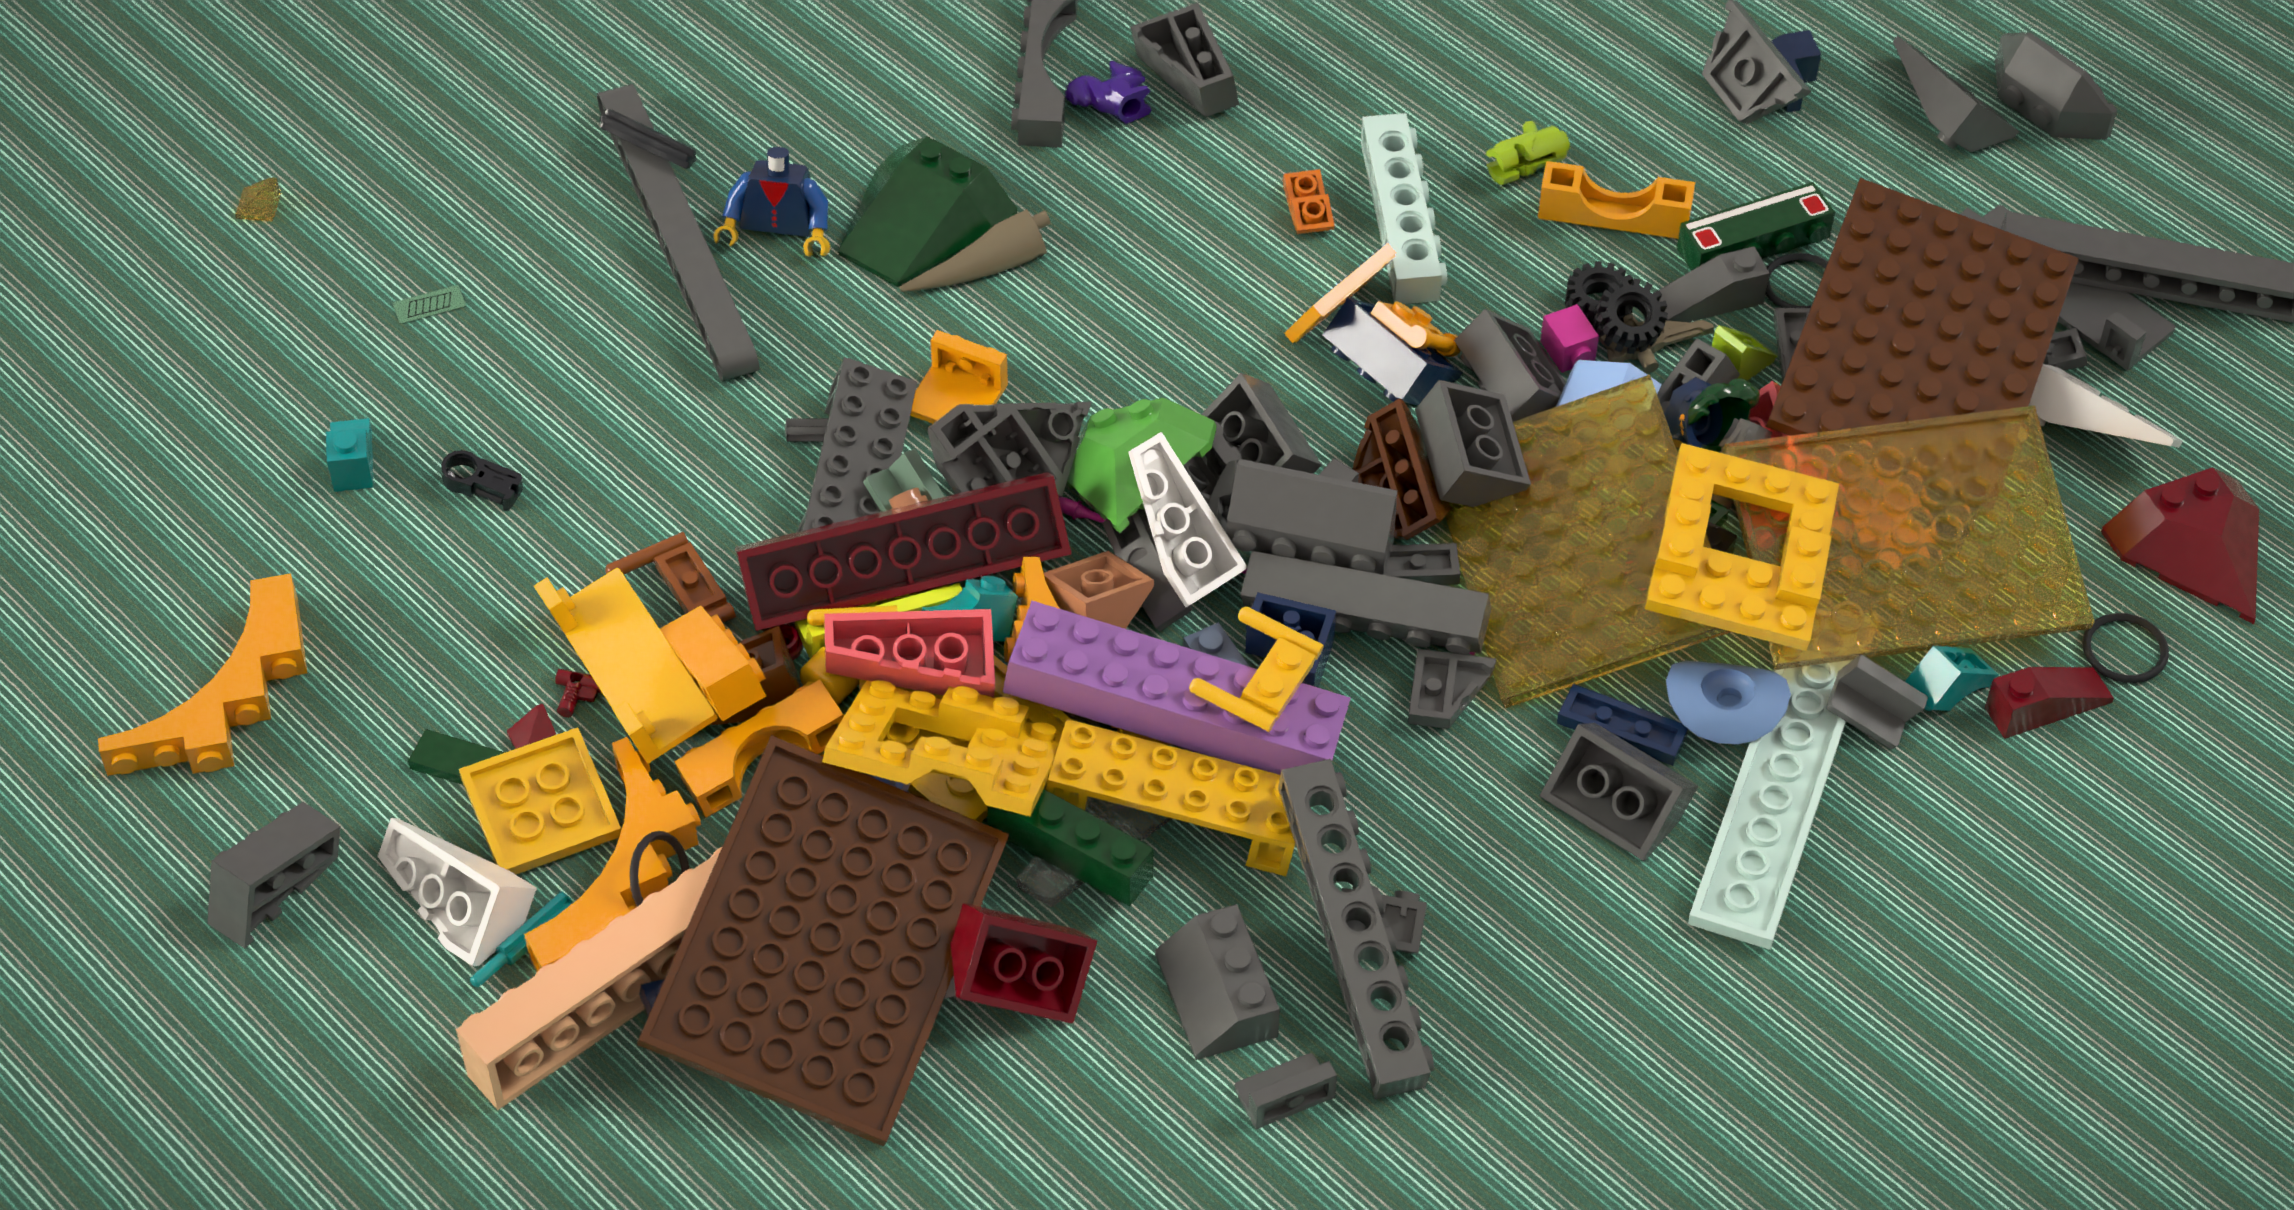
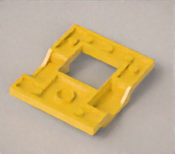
[1644,443,1839,651]
[823,680,1063,817]

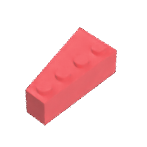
[824,609,995,698]

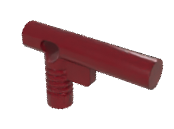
[555,669,602,718]

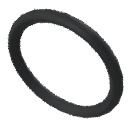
[1766,253,1828,308]
[2082,613,2169,683]
[629,831,690,907]

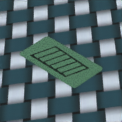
[393,285,466,323]

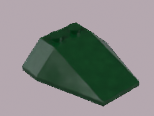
[838,136,1018,287]

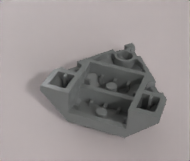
[927,402,1091,498]

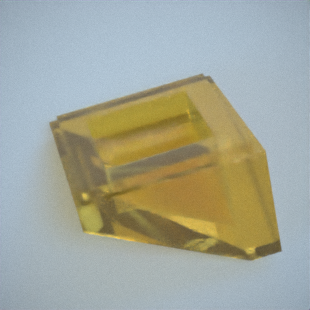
[235,177,281,221]

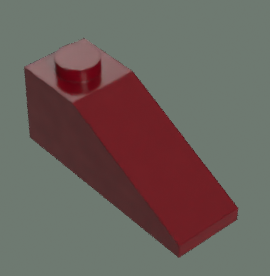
[1985,667,2114,739]

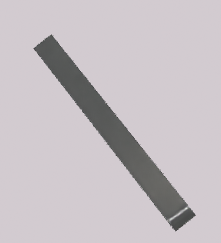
[597,84,759,381]

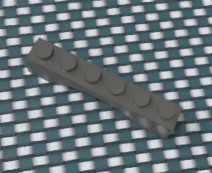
[1011,0,1078,148]

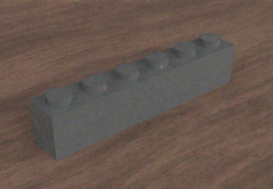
[1240,551,1491,655]

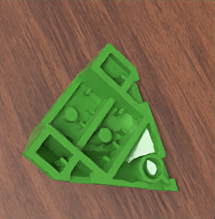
[1066,397,1217,533]

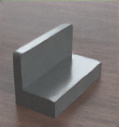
[1827,654,1928,749]
[1234,1053,1337,1129]

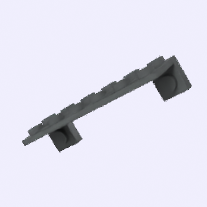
[1960,205,2176,371]
[796,357,917,532]

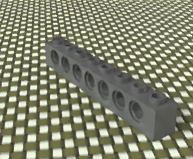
[1278,759,1434,1100]

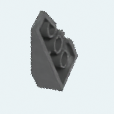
[1893,36,2019,153]

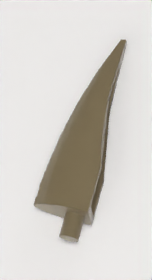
[899,209,1050,292]

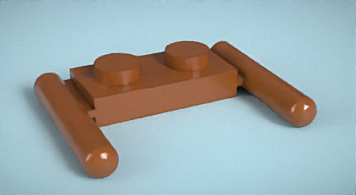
[605,532,736,623]

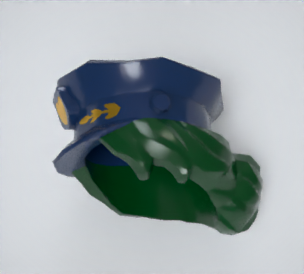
[1662,377,1760,452]

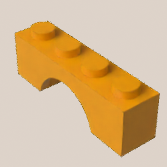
[1538,161,1695,239]
[674,679,844,818]

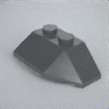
[1995,32,2117,140]

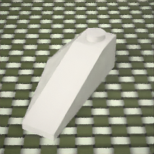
[2025,364,2183,448]
[1128,432,1247,608]
[378,818,537,966]

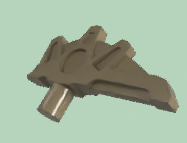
[1599,314,1714,373]

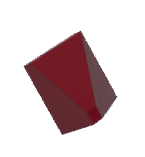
[507,703,557,749]

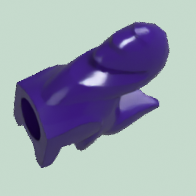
[1064,61,1151,124]

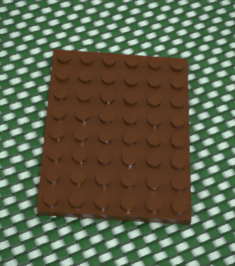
[1766,178,2079,511]
[637,735,1009,1147]

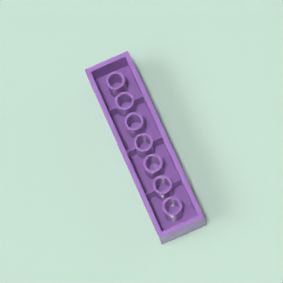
[1003,600,1351,775]

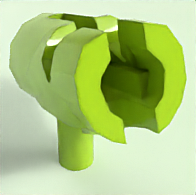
[1485,121,1570,185]

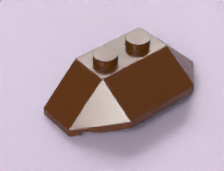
[1352,398,1451,540]

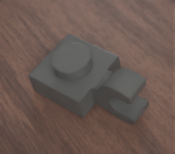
[1205,422,1242,481]

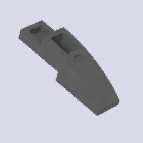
[1102,508,1192,632]

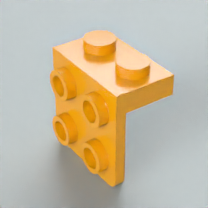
[910,330,1008,424]

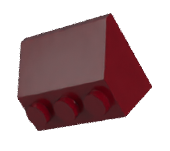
[951,903,1098,1024]

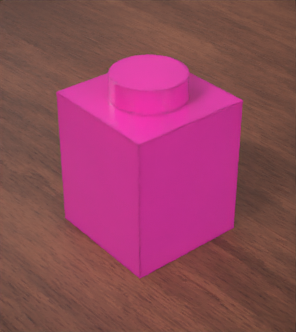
[1540,304,1599,373]

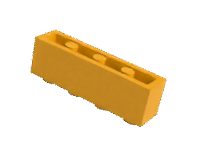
[660,606,766,721]

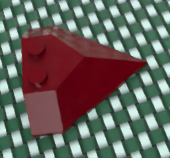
[2101,467,2259,624]

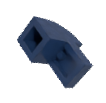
[1771,30,1821,112]

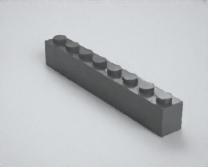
[2001,211,2294,323]

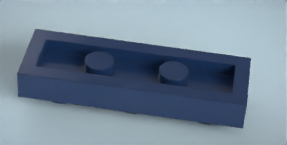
[1557,684,1688,766]

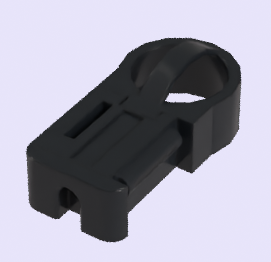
[441,450,523,511]

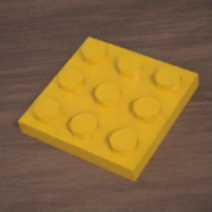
[459,727,622,875]

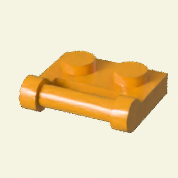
[1370,301,1461,357]

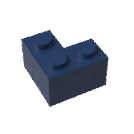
[1245,592,1336,688]

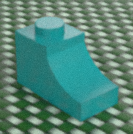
[326,418,374,492]
[922,576,1018,642]
[1905,646,1999,711]

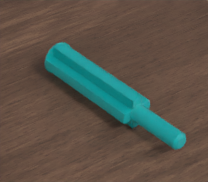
[470,891,574,987]

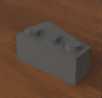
[1130,2,1239,117]
[207,802,341,949]

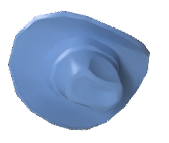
[1666,660,1791,744]

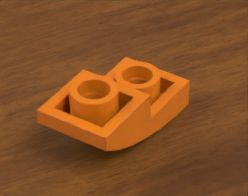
[1283,169,1335,234]

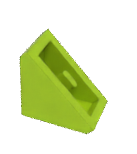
[1712,325,1777,381]

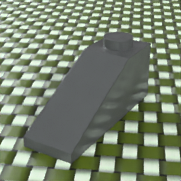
[1652,247,1769,322]
[1634,338,1740,451]

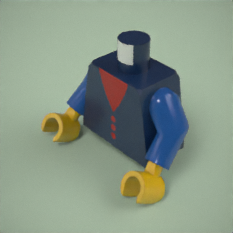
[714,147,830,257]

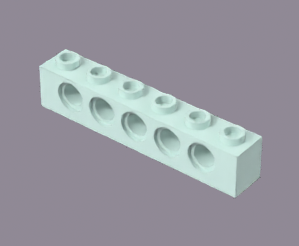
[1361,113,1447,304]

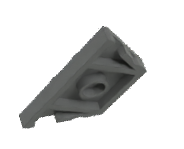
[1702,0,1811,124]

